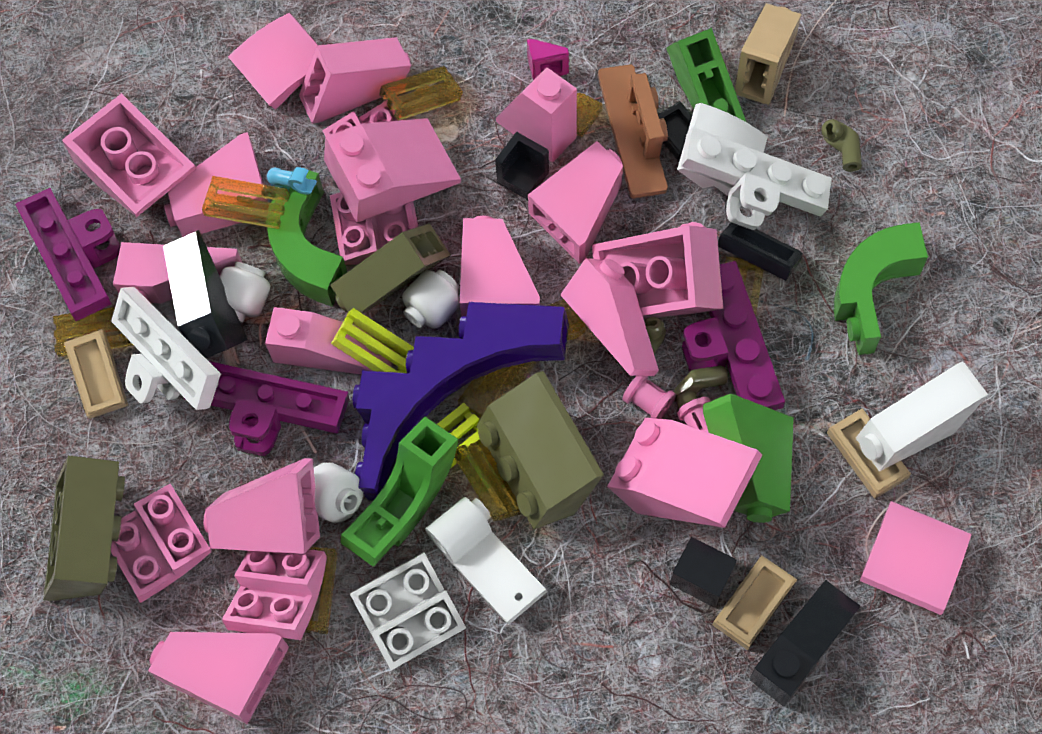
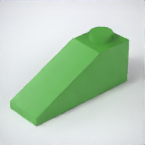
[666,28,746,122]

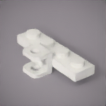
[681,127,832,230]
[111,287,221,410]

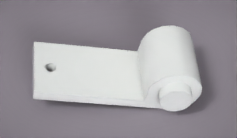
[425,497,547,625]

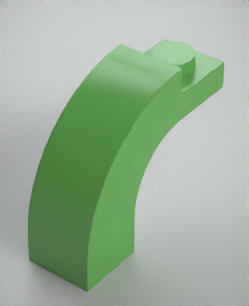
[267,170,347,307]
[834,222,928,355]
[340,417,458,567]

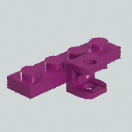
[15,188,120,322]
[681,261,785,410]
[184,361,350,456]

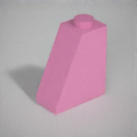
[299,37,411,124]
[496,68,577,163]
[164,132,270,237]
[528,141,623,264]
[459,215,540,316]
[203,458,320,554]
[148,632,289,724]

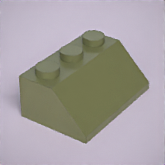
[476,371,604,529]
[43,455,125,601]

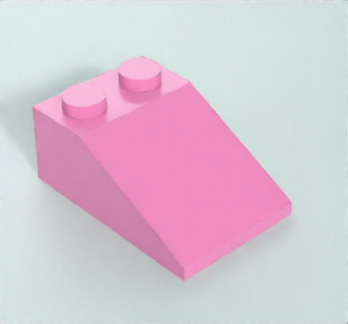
[62,93,196,217]
[324,118,461,223]
[592,225,723,319]
[607,418,762,528]

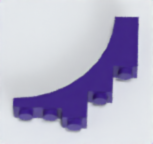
[352,302,569,501]

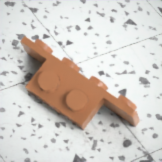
[598,64,668,199]

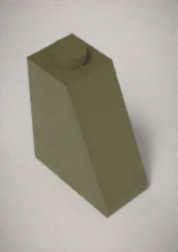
[330,223,451,314]

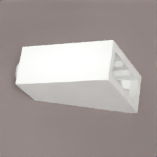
[856,361,988,472]

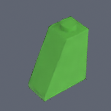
[703,394,794,523]

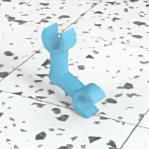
[267,167,317,201]

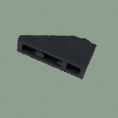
[163,230,248,358]
[749,580,860,707]

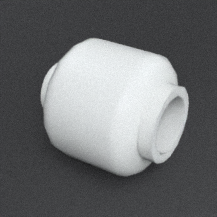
[220,262,271,323]
[402,270,460,329]
[314,462,363,523]

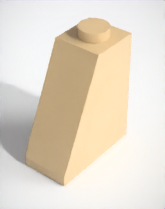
[735,3,801,105]

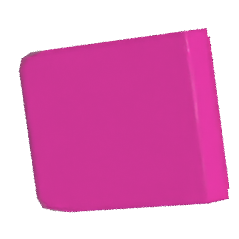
[527,39,569,80]

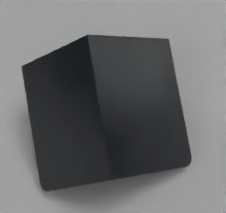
[495,132,549,200]
[670,537,736,607]

